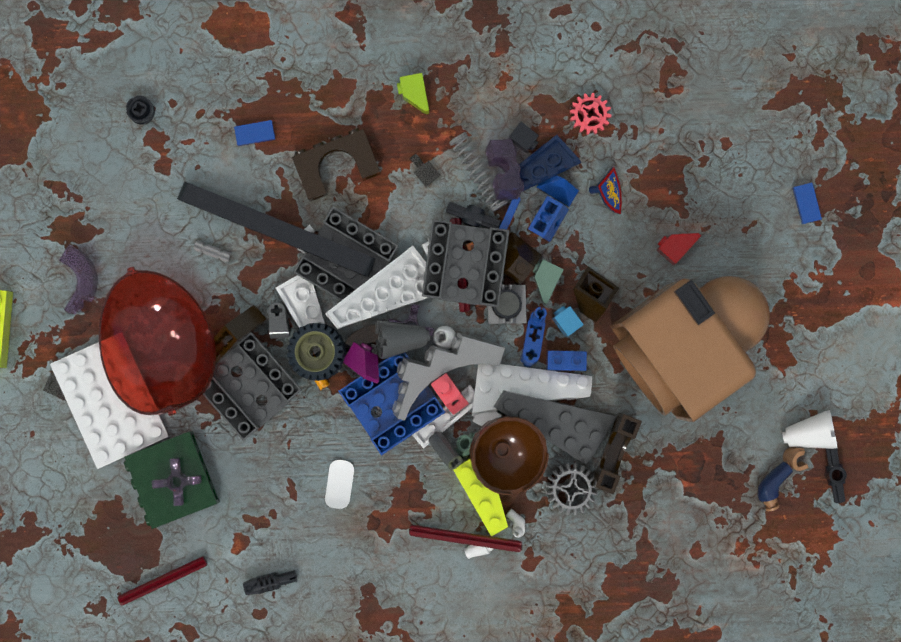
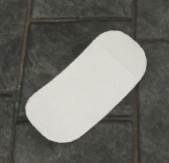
[325,460,354,509]

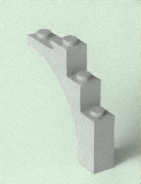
[392,332,505,420]

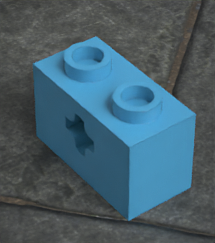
[552,306,584,337]

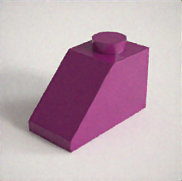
[343,342,379,383]

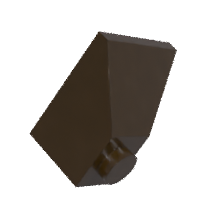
[503,232,542,285]
[573,267,619,323]

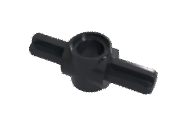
[446,202,501,229]
[824,448,847,503]

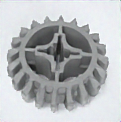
[546,463,598,515]

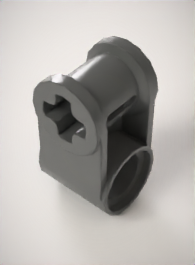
[268,302,290,339]

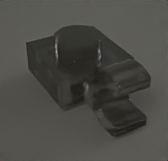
[410,153,441,187]

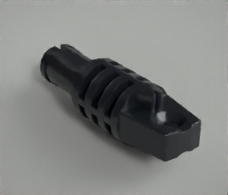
[243,570,298,595]

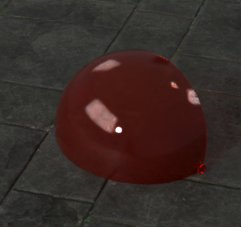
[99,267,216,416]

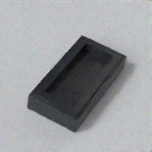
[674,279,715,325]

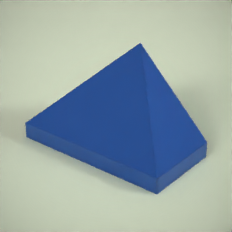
[536,175,579,207]

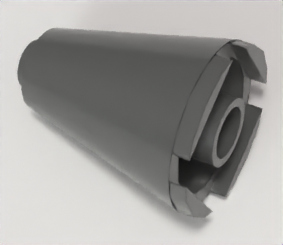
[375,320,430,359]

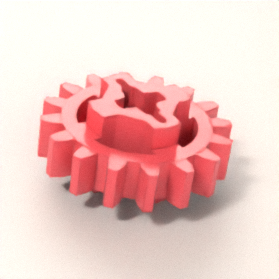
[569,93,611,135]

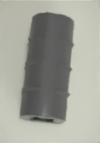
[429,432,463,470]

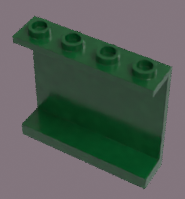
[124,431,220,529]

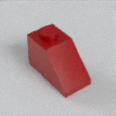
[656,233,701,265]

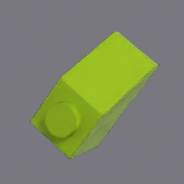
[397,73,429,114]

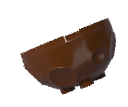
[469,416,549,495]

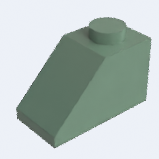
[532,259,564,305]

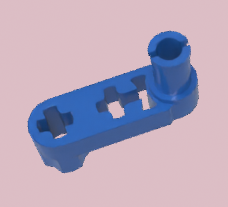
[520,307,547,367]

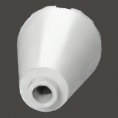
[782,410,838,449]

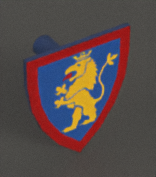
[589,167,622,214]

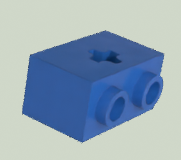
[528,196,569,242]
[546,351,587,371]

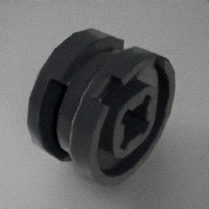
[126,96,155,125]

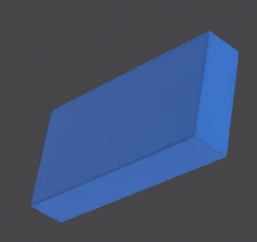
[234,120,276,146]
[792,183,822,224]
[499,195,521,230]

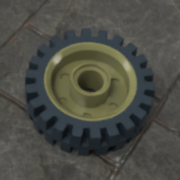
[287,323,346,381]

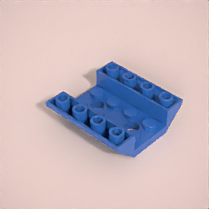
[338,352,445,455]

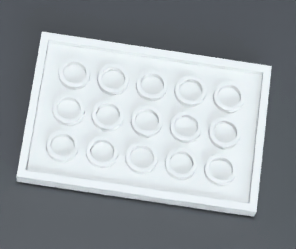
[50,332,169,469]

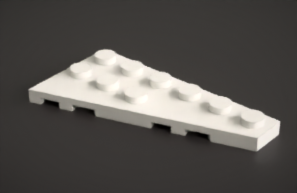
[325,246,427,329]
[472,364,592,416]

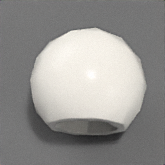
[432,326,456,349]

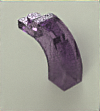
[59,244,98,314]

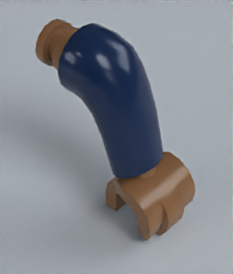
[757,447,808,511]

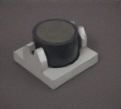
[488,285,527,324]

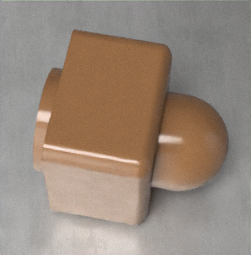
[610,276,770,422]

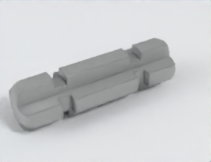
[194,240,231,262]

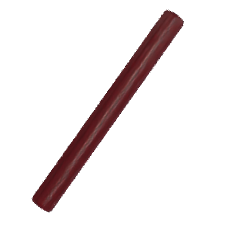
[409,525,522,552]

